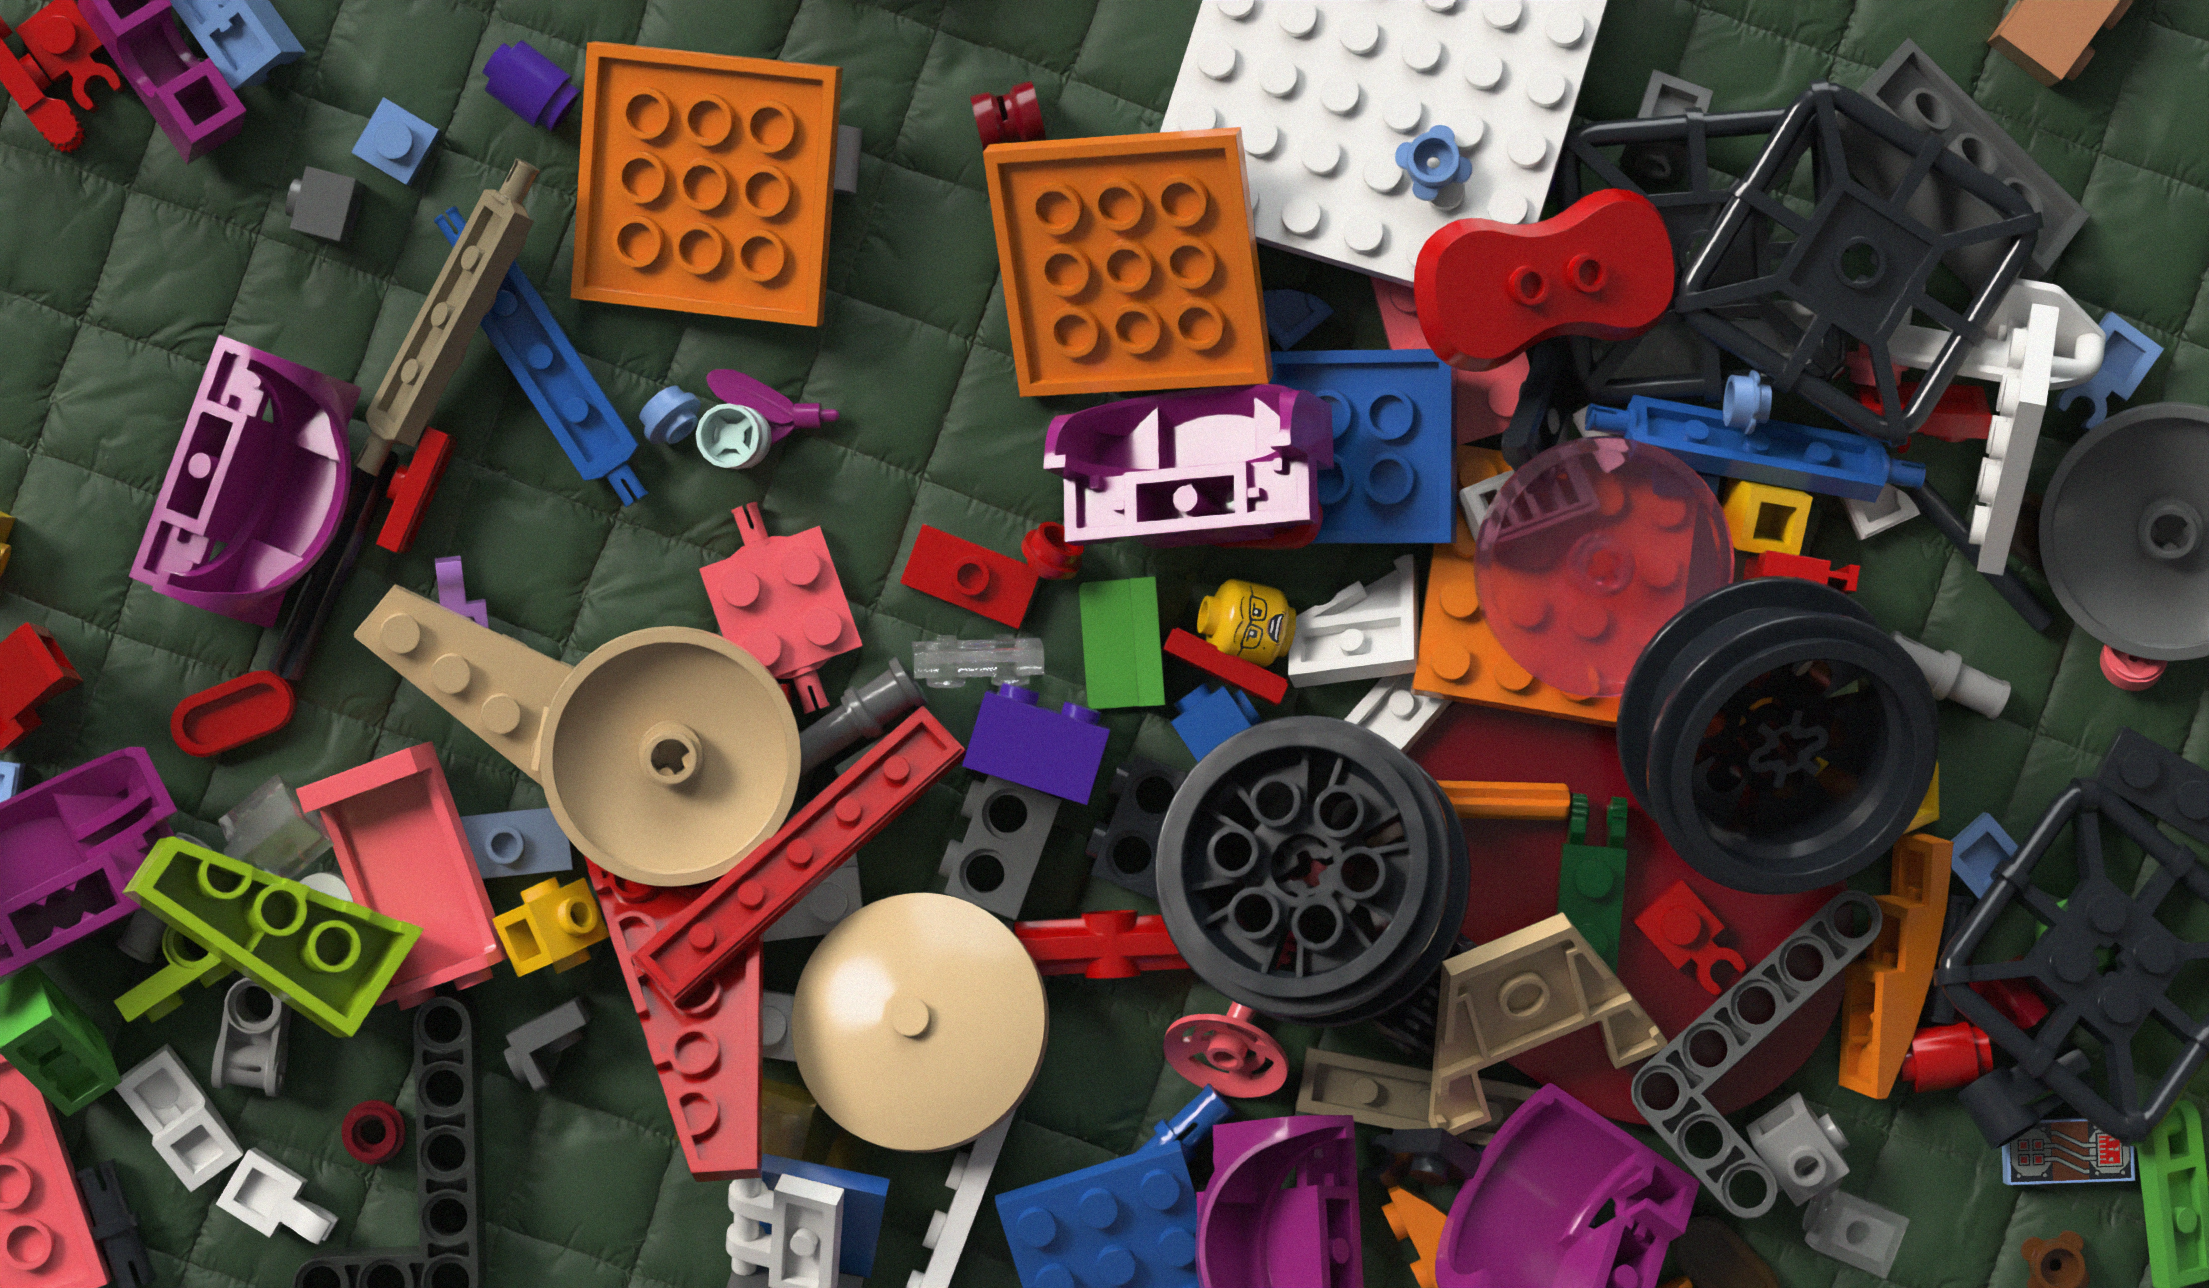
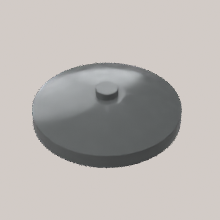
[2039,402,2209,661]

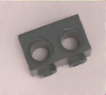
[937,775,1062,920]

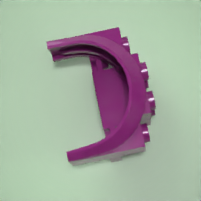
[0,747,177,978]

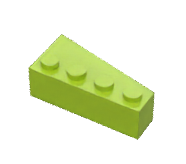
[122,836,424,1037]

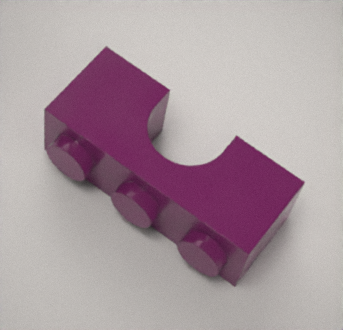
[77,0,247,165]

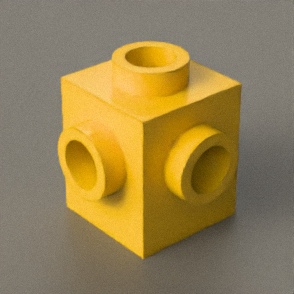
[492,877,610,977]

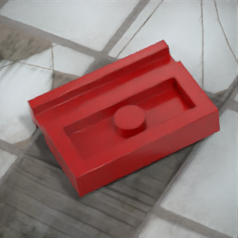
[1743,550,1860,595]

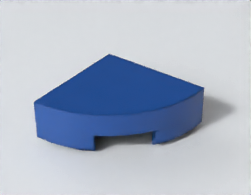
[1263,289,1334,351]

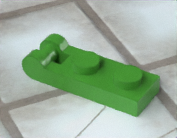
[2135,1100,2209,1288]

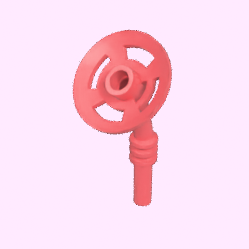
[1163,860,1327,1098]

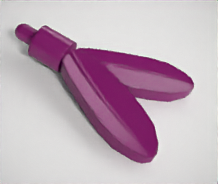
[706,369,840,447]

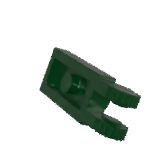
[1554,793,1628,975]

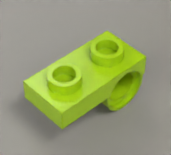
[114,925,235,1023]

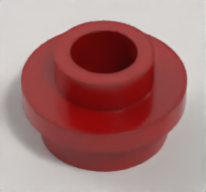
[1021,522,1084,580]

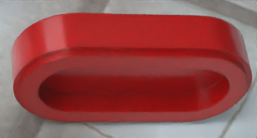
[170,670,298,757]

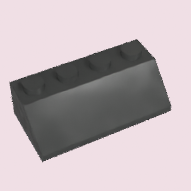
[1835,37,2090,297]

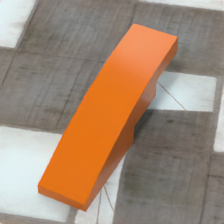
[1838,831,1954,1099]

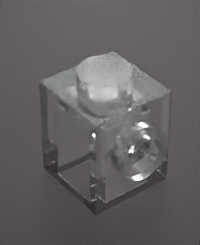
[218,773,334,879]
[1802,1187,1910,1279]

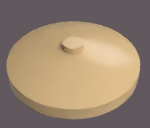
[540,626,801,887]
[791,893,1049,1153]

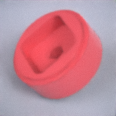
[2100,644,2168,691]

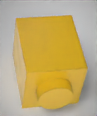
[1715,477,1813,555]

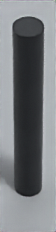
[1906,478,2056,633]

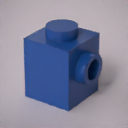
[1170,683,1262,762]

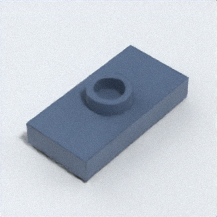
[459,807,575,879]

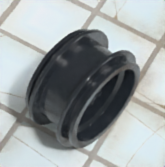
[1616,576,1940,895]
[1155,715,1471,1028]

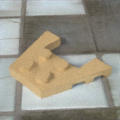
[1428,912,1668,1136]

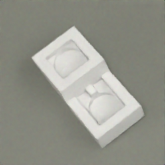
[114,1043,243,1192]

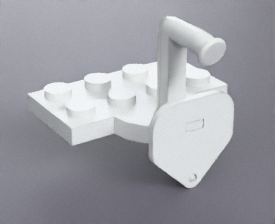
[1887,278,2106,576]

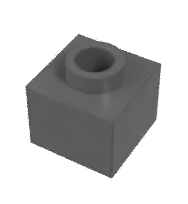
[285,166,366,247]

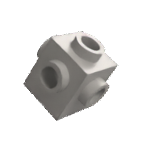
[1746,1092,1850,1207]

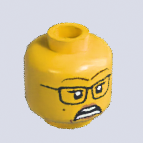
[1197,579,1296,668]

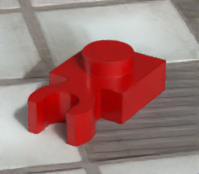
[15,0,126,113]
[1632,878,1746,996]

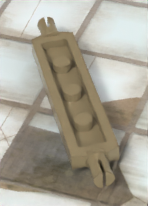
[354,158,540,476]

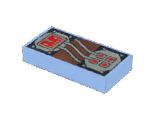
[2002,1116,2135,1185]

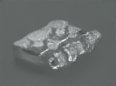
[911,633,1044,688]

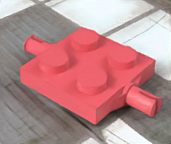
[699,501,863,714]

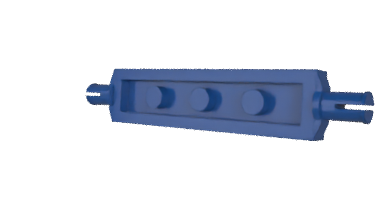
[434,206,648,508]
[1585,395,1926,503]

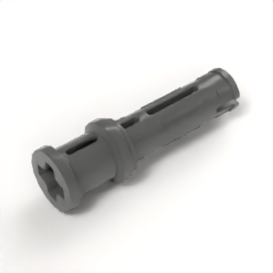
[799,656,929,778]

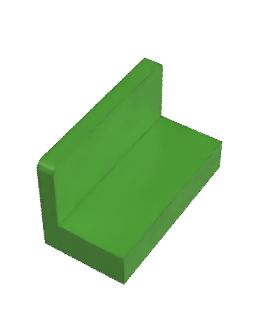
[1079,577,1165,709]

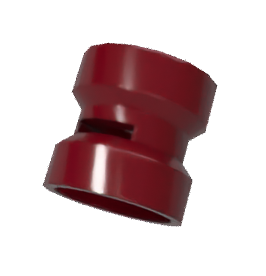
[970,81,1047,151]

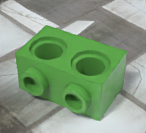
[0,963,122,1117]

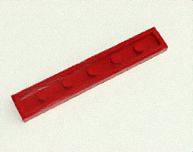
[631,705,966,1008]

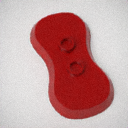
[1414,188,1675,372]

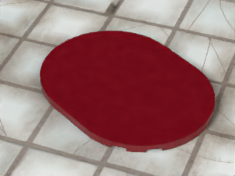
[1365,702,1854,1125]

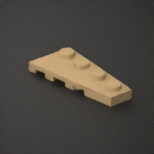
[354,584,575,787]

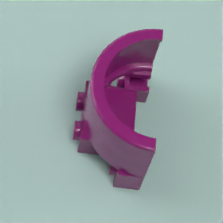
[1435,1083,1700,1288]

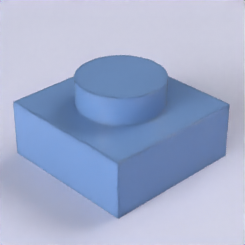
[351,97,442,187]
[1951,812,2018,901]

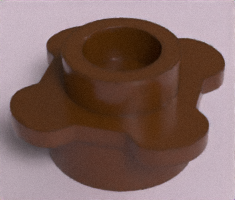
[2020,1230,2090,1288]

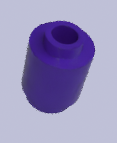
[482,40,581,132]

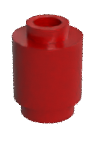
[1897,1021,1993,1093]

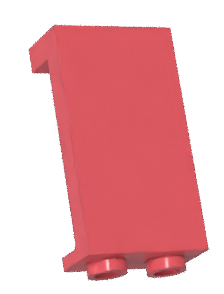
[296,741,509,1011]

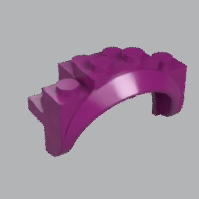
[129,335,362,629]
[1044,384,1334,549]
[1195,1115,1364,1288]

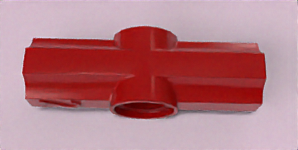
[1014,910,1190,979]

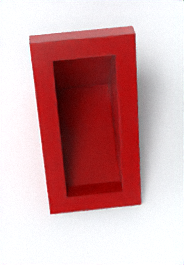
[0,622,83,722]

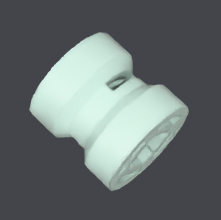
[696,403,772,469]

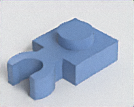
[2053,312,2164,432]

